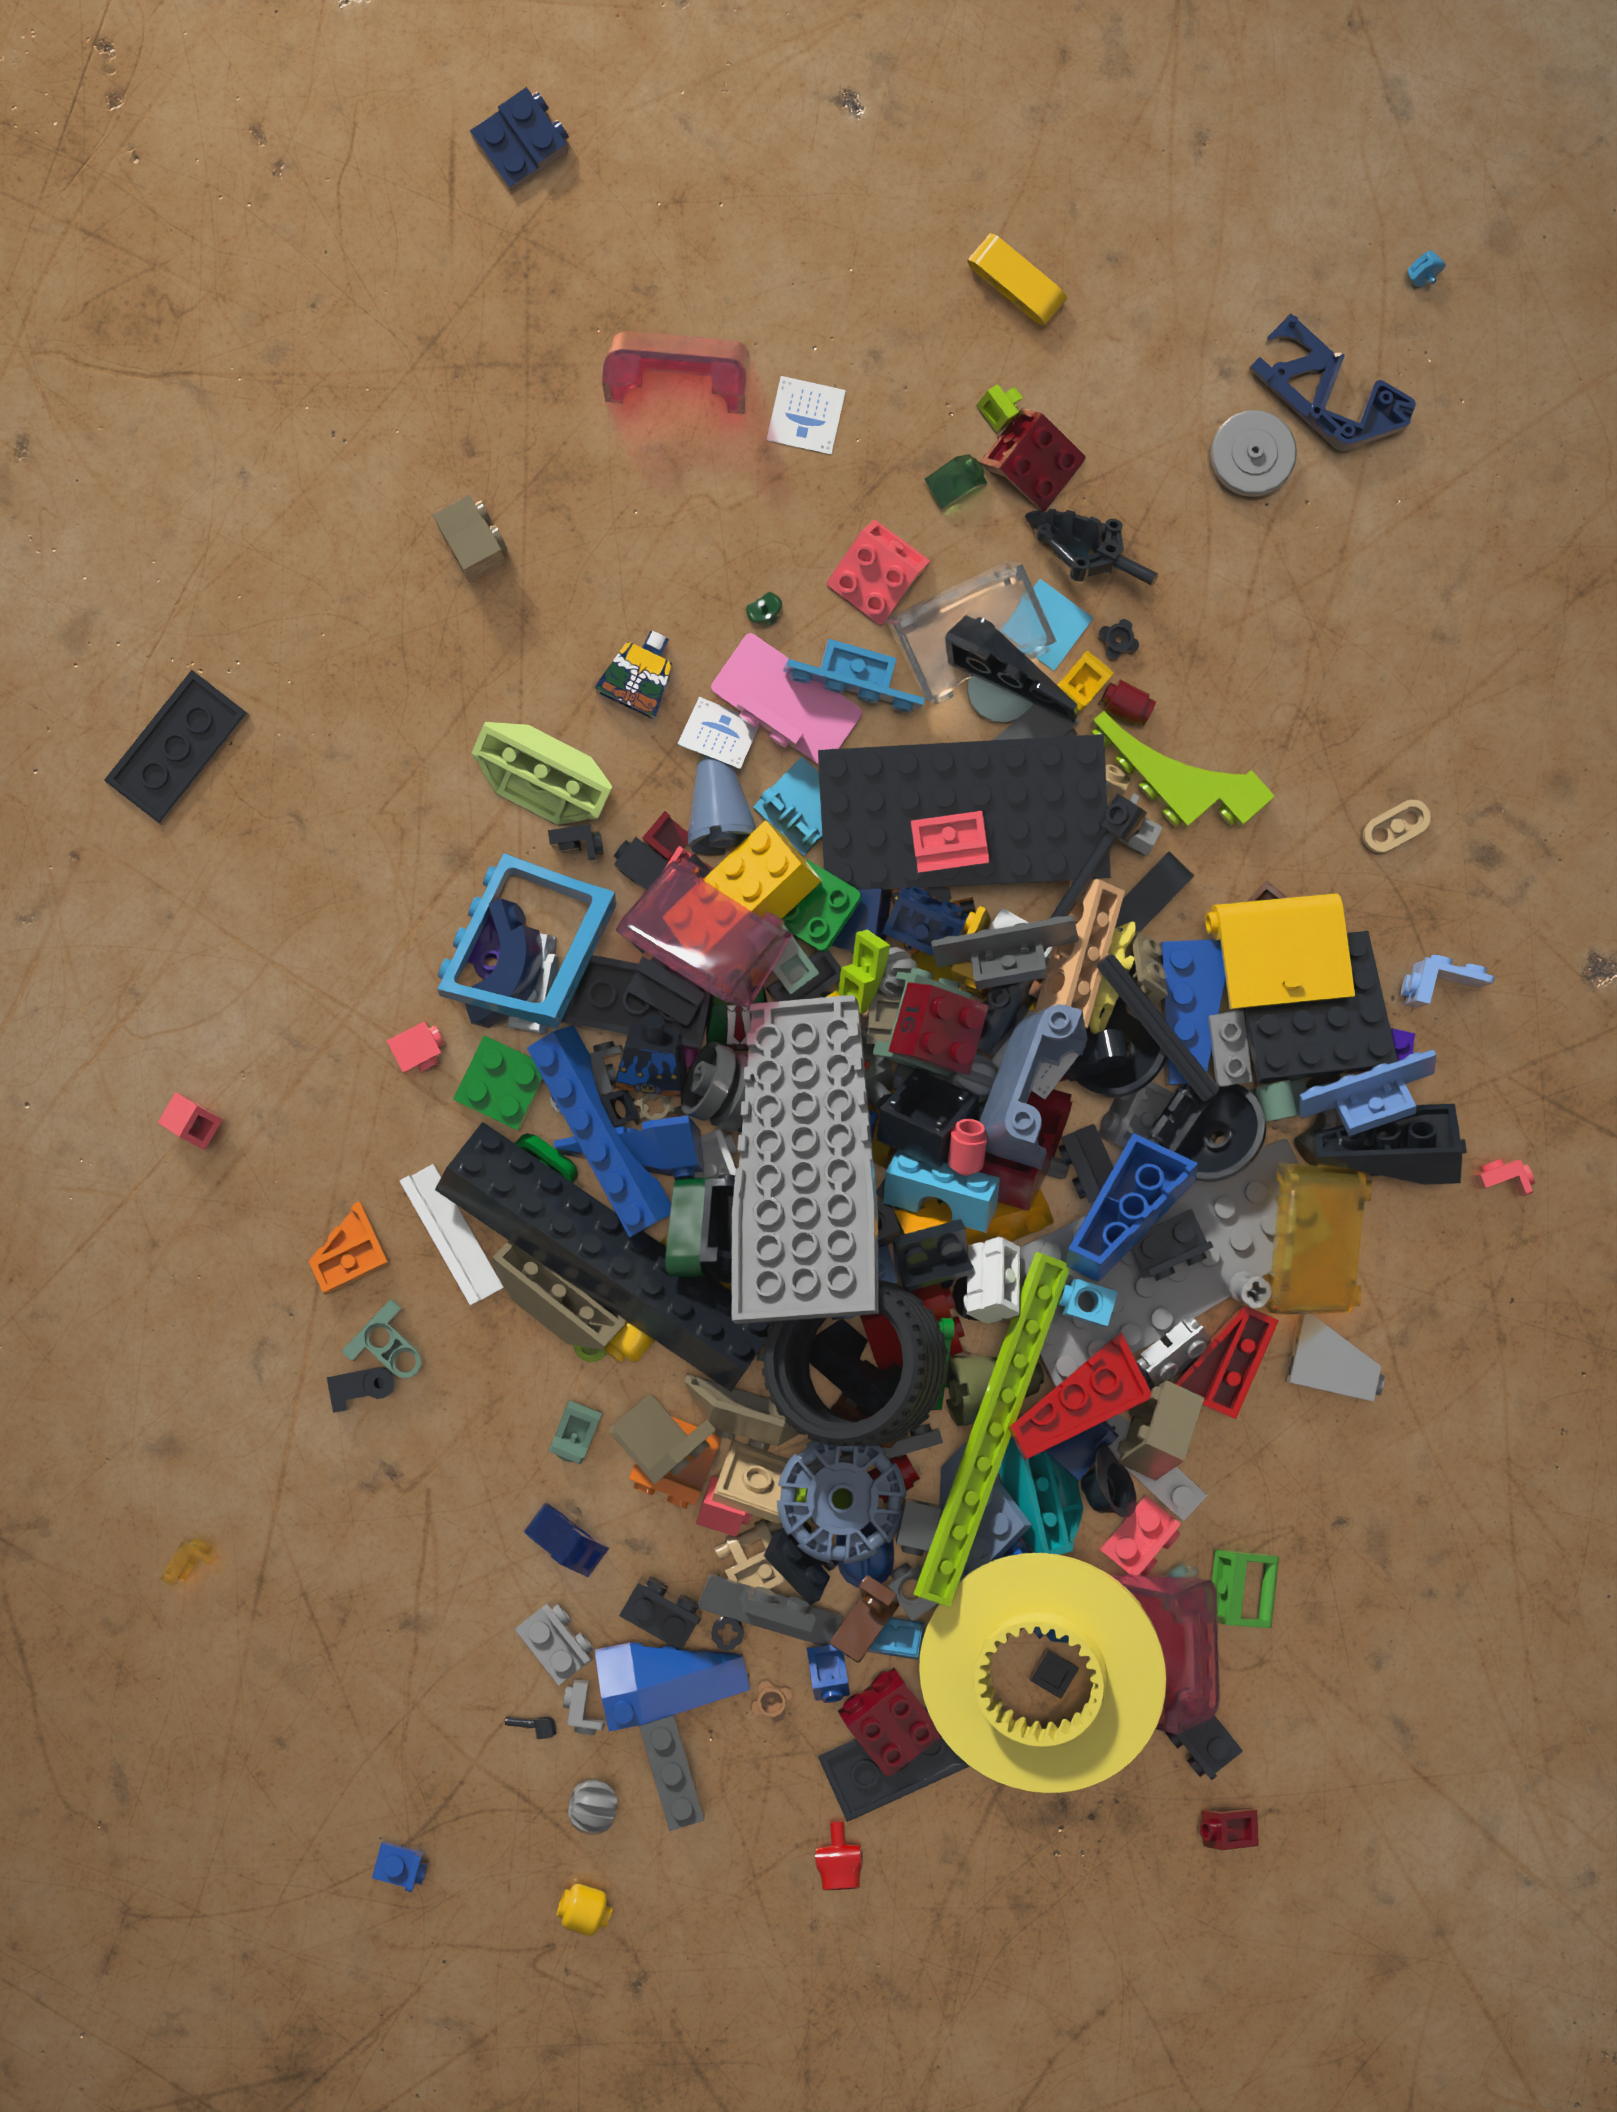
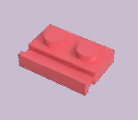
[911,811,990,873]

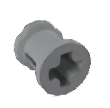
[1229,1271,1272,1308]

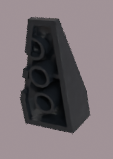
[945,615,1078,722]

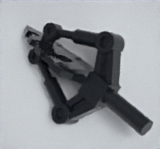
[1025,509,1158,586]

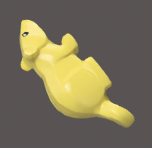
[1089,921,1136,1034]

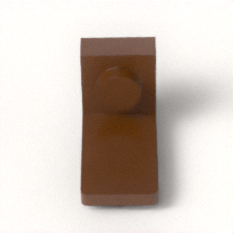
[830,1575,900,1663]

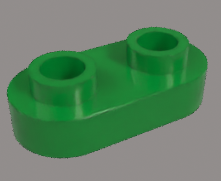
[515,1133,578,1183]

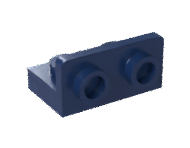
[882,886,968,956]

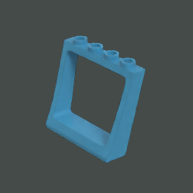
[437,853,617,1029]

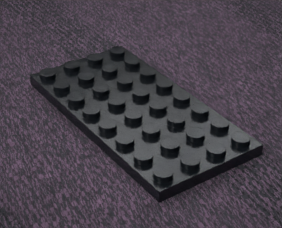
[818,734,1111,890]

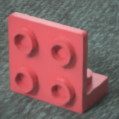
[827,519,931,625]

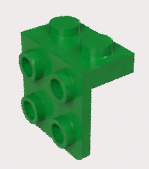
[781,859,862,952]

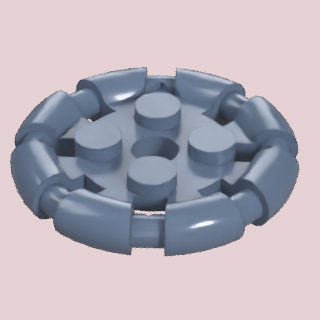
[777,1440,906,1564]

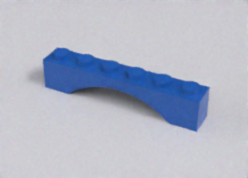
[527,1025,671,1237]

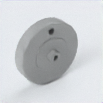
[1211,410,1297,497]

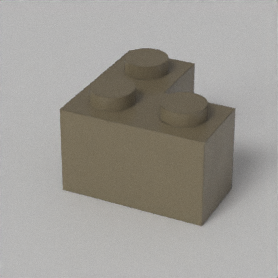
[433,495,508,583]

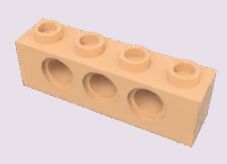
[1034,879,1125,1028]

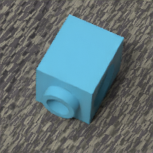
[1058,1279,1118,1327]

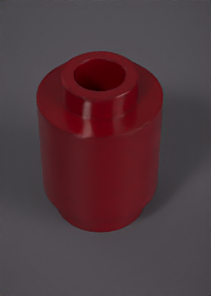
[1101,679,1156,726]

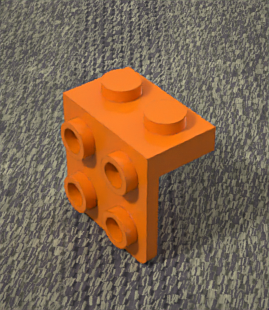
[629,1416,721,1509]

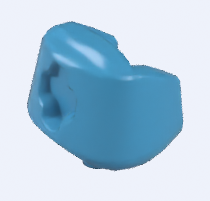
[1407,250,1446,287]

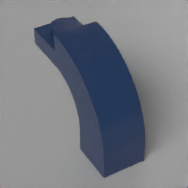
[465,898,543,1028]

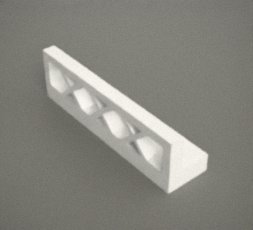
[400,1164,504,1305]

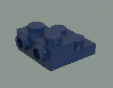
[470,87,569,191]

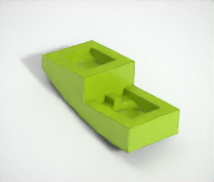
[838,930,890,1014]

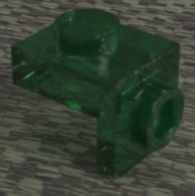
[924,454,987,509]

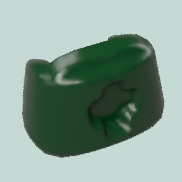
[746,592,783,628]

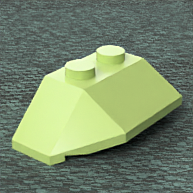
[471,722,612,825]

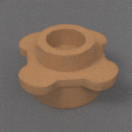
[751,1681,792,1722]

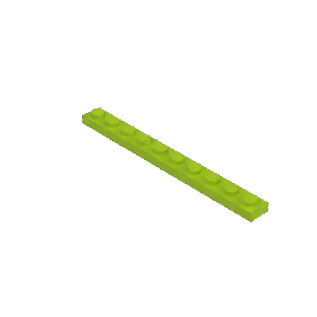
[914,1251,1070,1607]

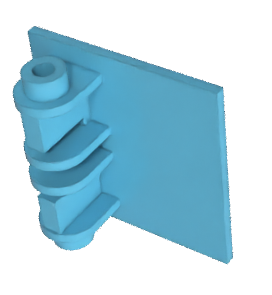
[753,757,822,856]

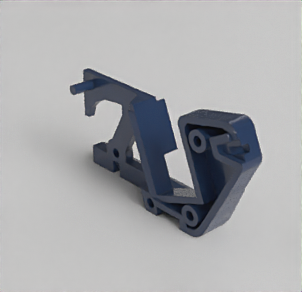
[1249,313,1416,451]

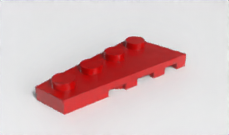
[1008,1332,1151,1460]

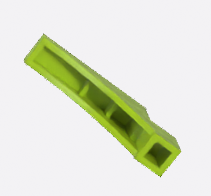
[1091,711,1275,830]

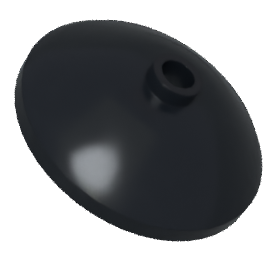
[1076,996,1167,1098]
[1176,1080,1266,1182]

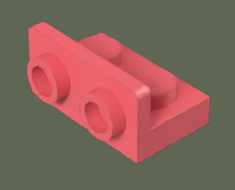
[1100,1494,1181,1579]

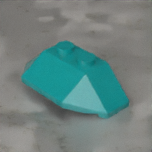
[999,1414,1084,1555]

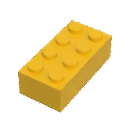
[663,820,822,978]

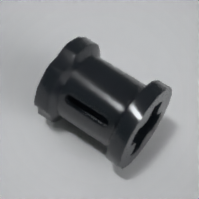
[711,1616,744,1651]

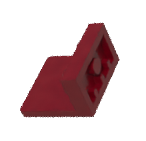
[979,408,1086,511]

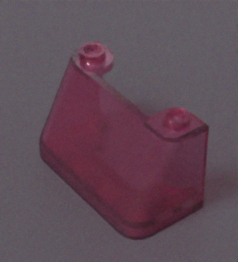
[602,331,750,414]
[615,858,793,1008]
[1112,1575,1220,1735]

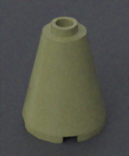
[945,1356,1044,1427]

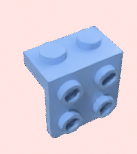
[1401,955,1495,1008]

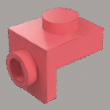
[1474,1158,1535,1196]

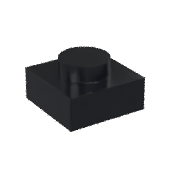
[1029,1648,1079,1699]

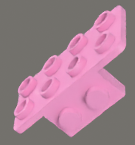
[711,633,862,765]

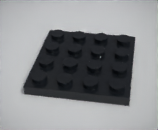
[1242,931,1398,1083]

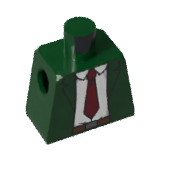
[706,970,768,1051]

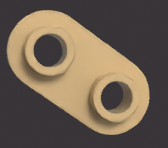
[1363,800,1431,853]

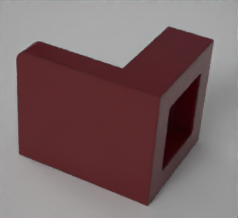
[642,811,688,862]

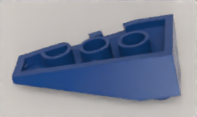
[595,1642,750,1732]

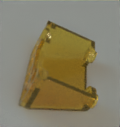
[1265,1163,1372,1314]

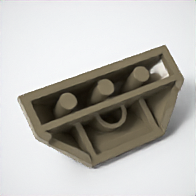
[491,1241,625,1350]
[684,1373,800,1450]

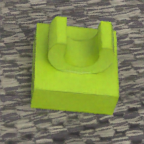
[976,384,1023,433]

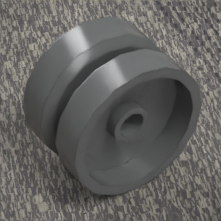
[681,1041,748,1132]

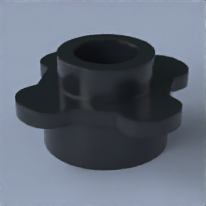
[1099,619,1139,660]

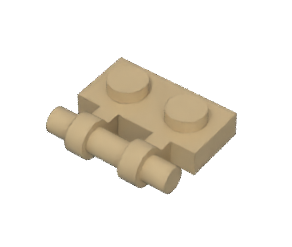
[714,1519,786,1589]

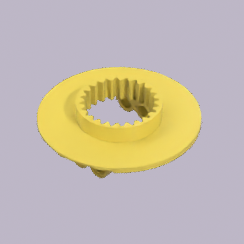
[919,1553,1167,1793]

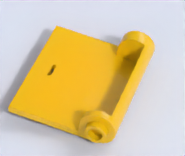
[1205,893,1355,1009]

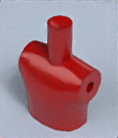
[815,1822,863,1891]

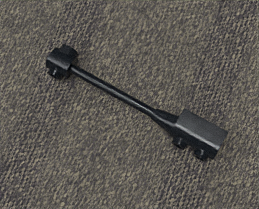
[978,793,1147,1057]

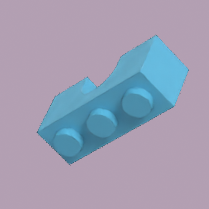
[883,1150,1000,1233]

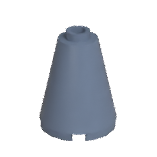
[687,755,757,855]

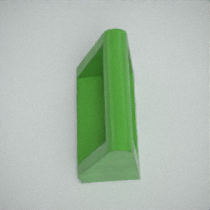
[1207,1549,1279,1628]

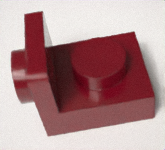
[1200,1809,1259,1850]

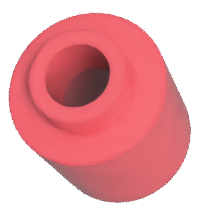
[947,1119,987,1175]

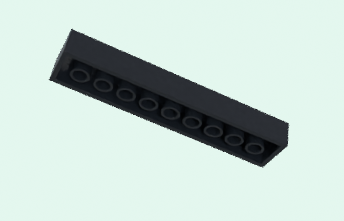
[435,1122,773,1392]

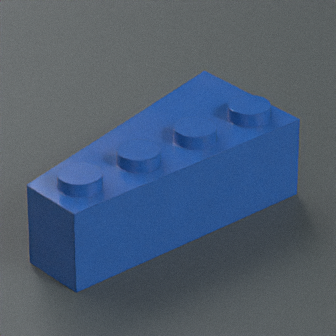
[1066,1133,1198,1282]

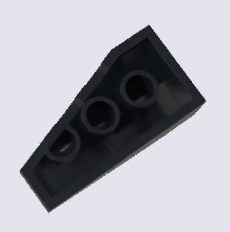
[1314,1104,1463,1185]

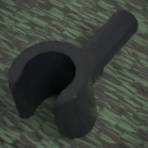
[505,1716,556,1739]

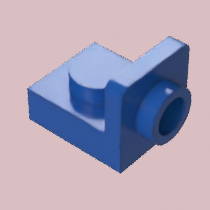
[807,1645,850,1703]
[372,1841,428,1892]

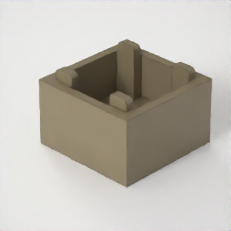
[1117,1380,1204,1481]

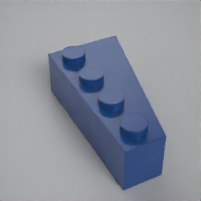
[1159,939,1226,1086]

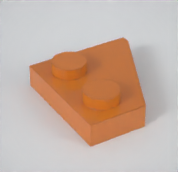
[308,1201,390,1295]

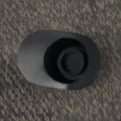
[1081,1445,1136,1518]

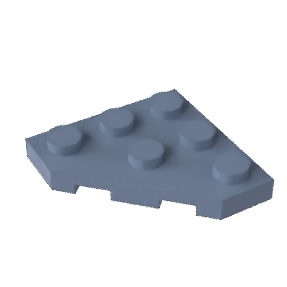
[939,1443,1032,1580]

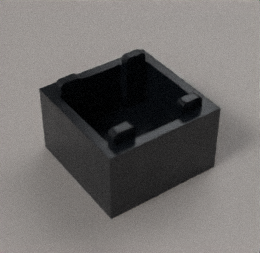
[877,1068,979,1169]

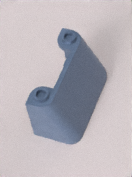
[980,1004,1088,1170]

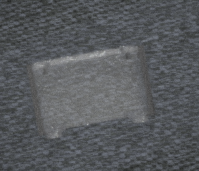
[886,561,1057,704]

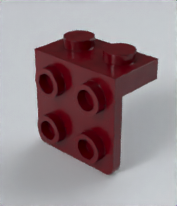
[838,1668,941,1776]

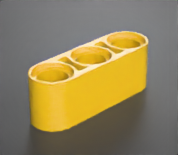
[967,233,1068,326]

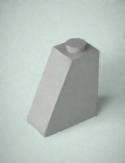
[1285,1312,1385,1402]

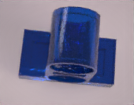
[523,1502,609,1577]

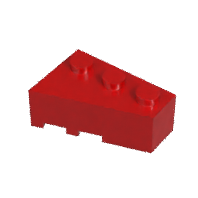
[1172,1305,1279,1419]

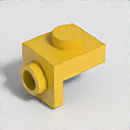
[1057,650,1114,711]

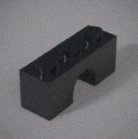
[809,1318,902,1416]

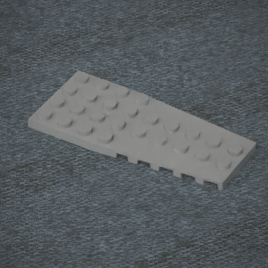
[732,995,879,1324]
[1020,1138,1332,1388]

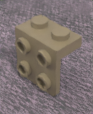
[610,1396,716,1484]

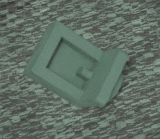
[549,1400,602,1464]

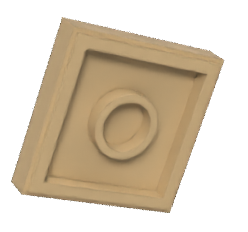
[712,1440,789,1524]

